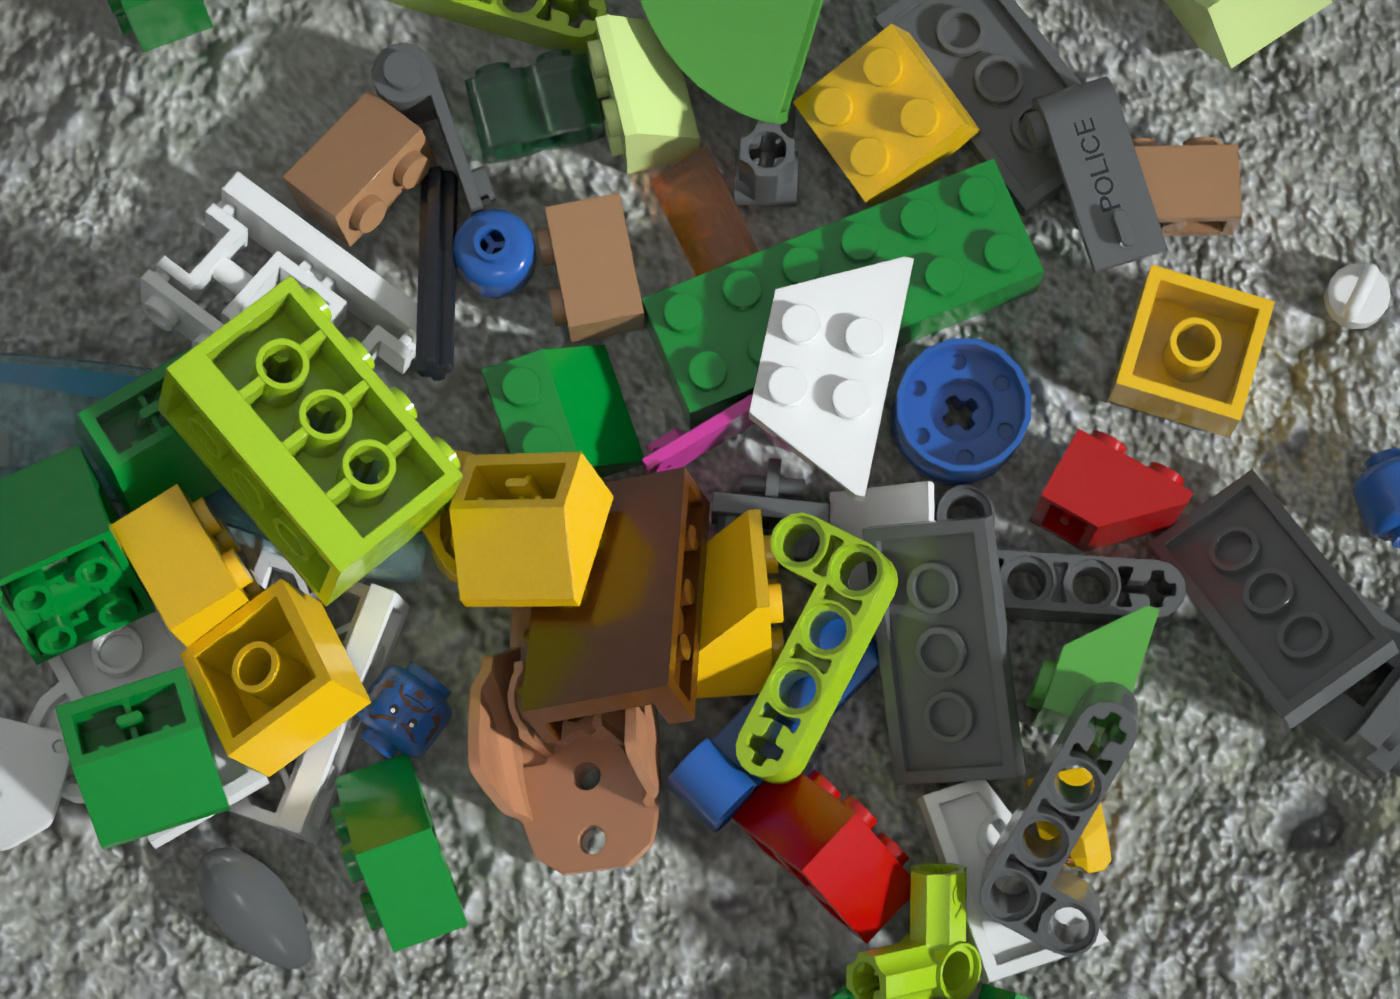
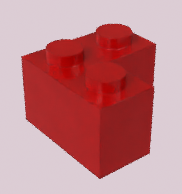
[731,769,911,944]

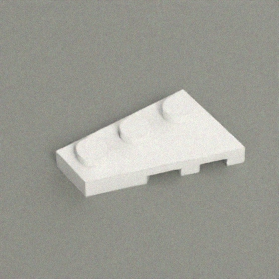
[917,780,1109,984]

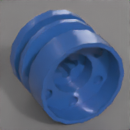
[891,338,1031,485]

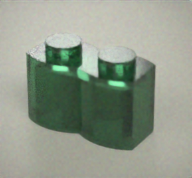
[465,49,604,164]

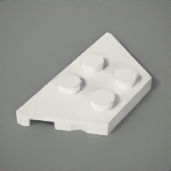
[749,257,914,502]

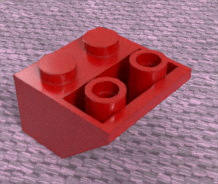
[1029,428,1194,552]

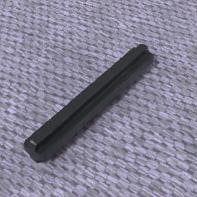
[415,166,458,381]

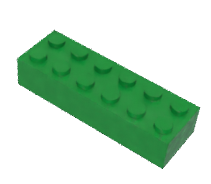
[642,158,1044,430]

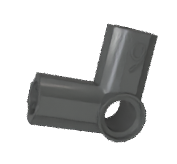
[734,97,798,207]

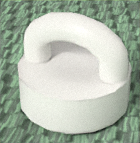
[1324,263,1391,329]

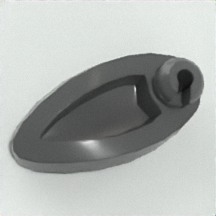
[196,847,311,969]

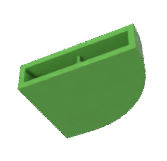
[640,0,824,125]

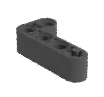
[935,484,1186,627]
[980,682,1138,956]

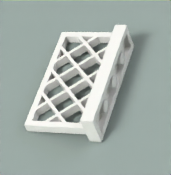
[227,550,410,845]

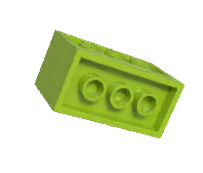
[158,275,463,606]

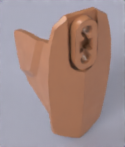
[468,607,662,876]

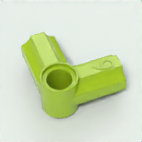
[846,863,982,999]

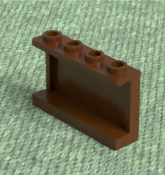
[517,467,710,744]

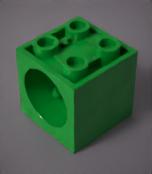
[0,444,156,665]

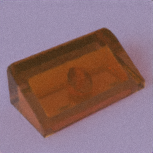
[650,146,759,277]

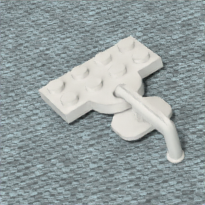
[0,602,270,851]

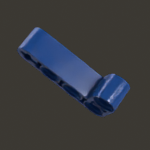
[668,619,880,833]

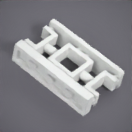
[140,171,417,374]

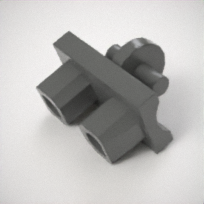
[711,458,829,562]

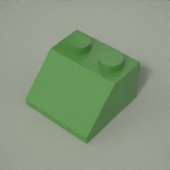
[1026,605,1160,748]

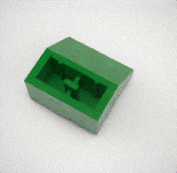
[74,348,224,514]
[55,666,231,850]

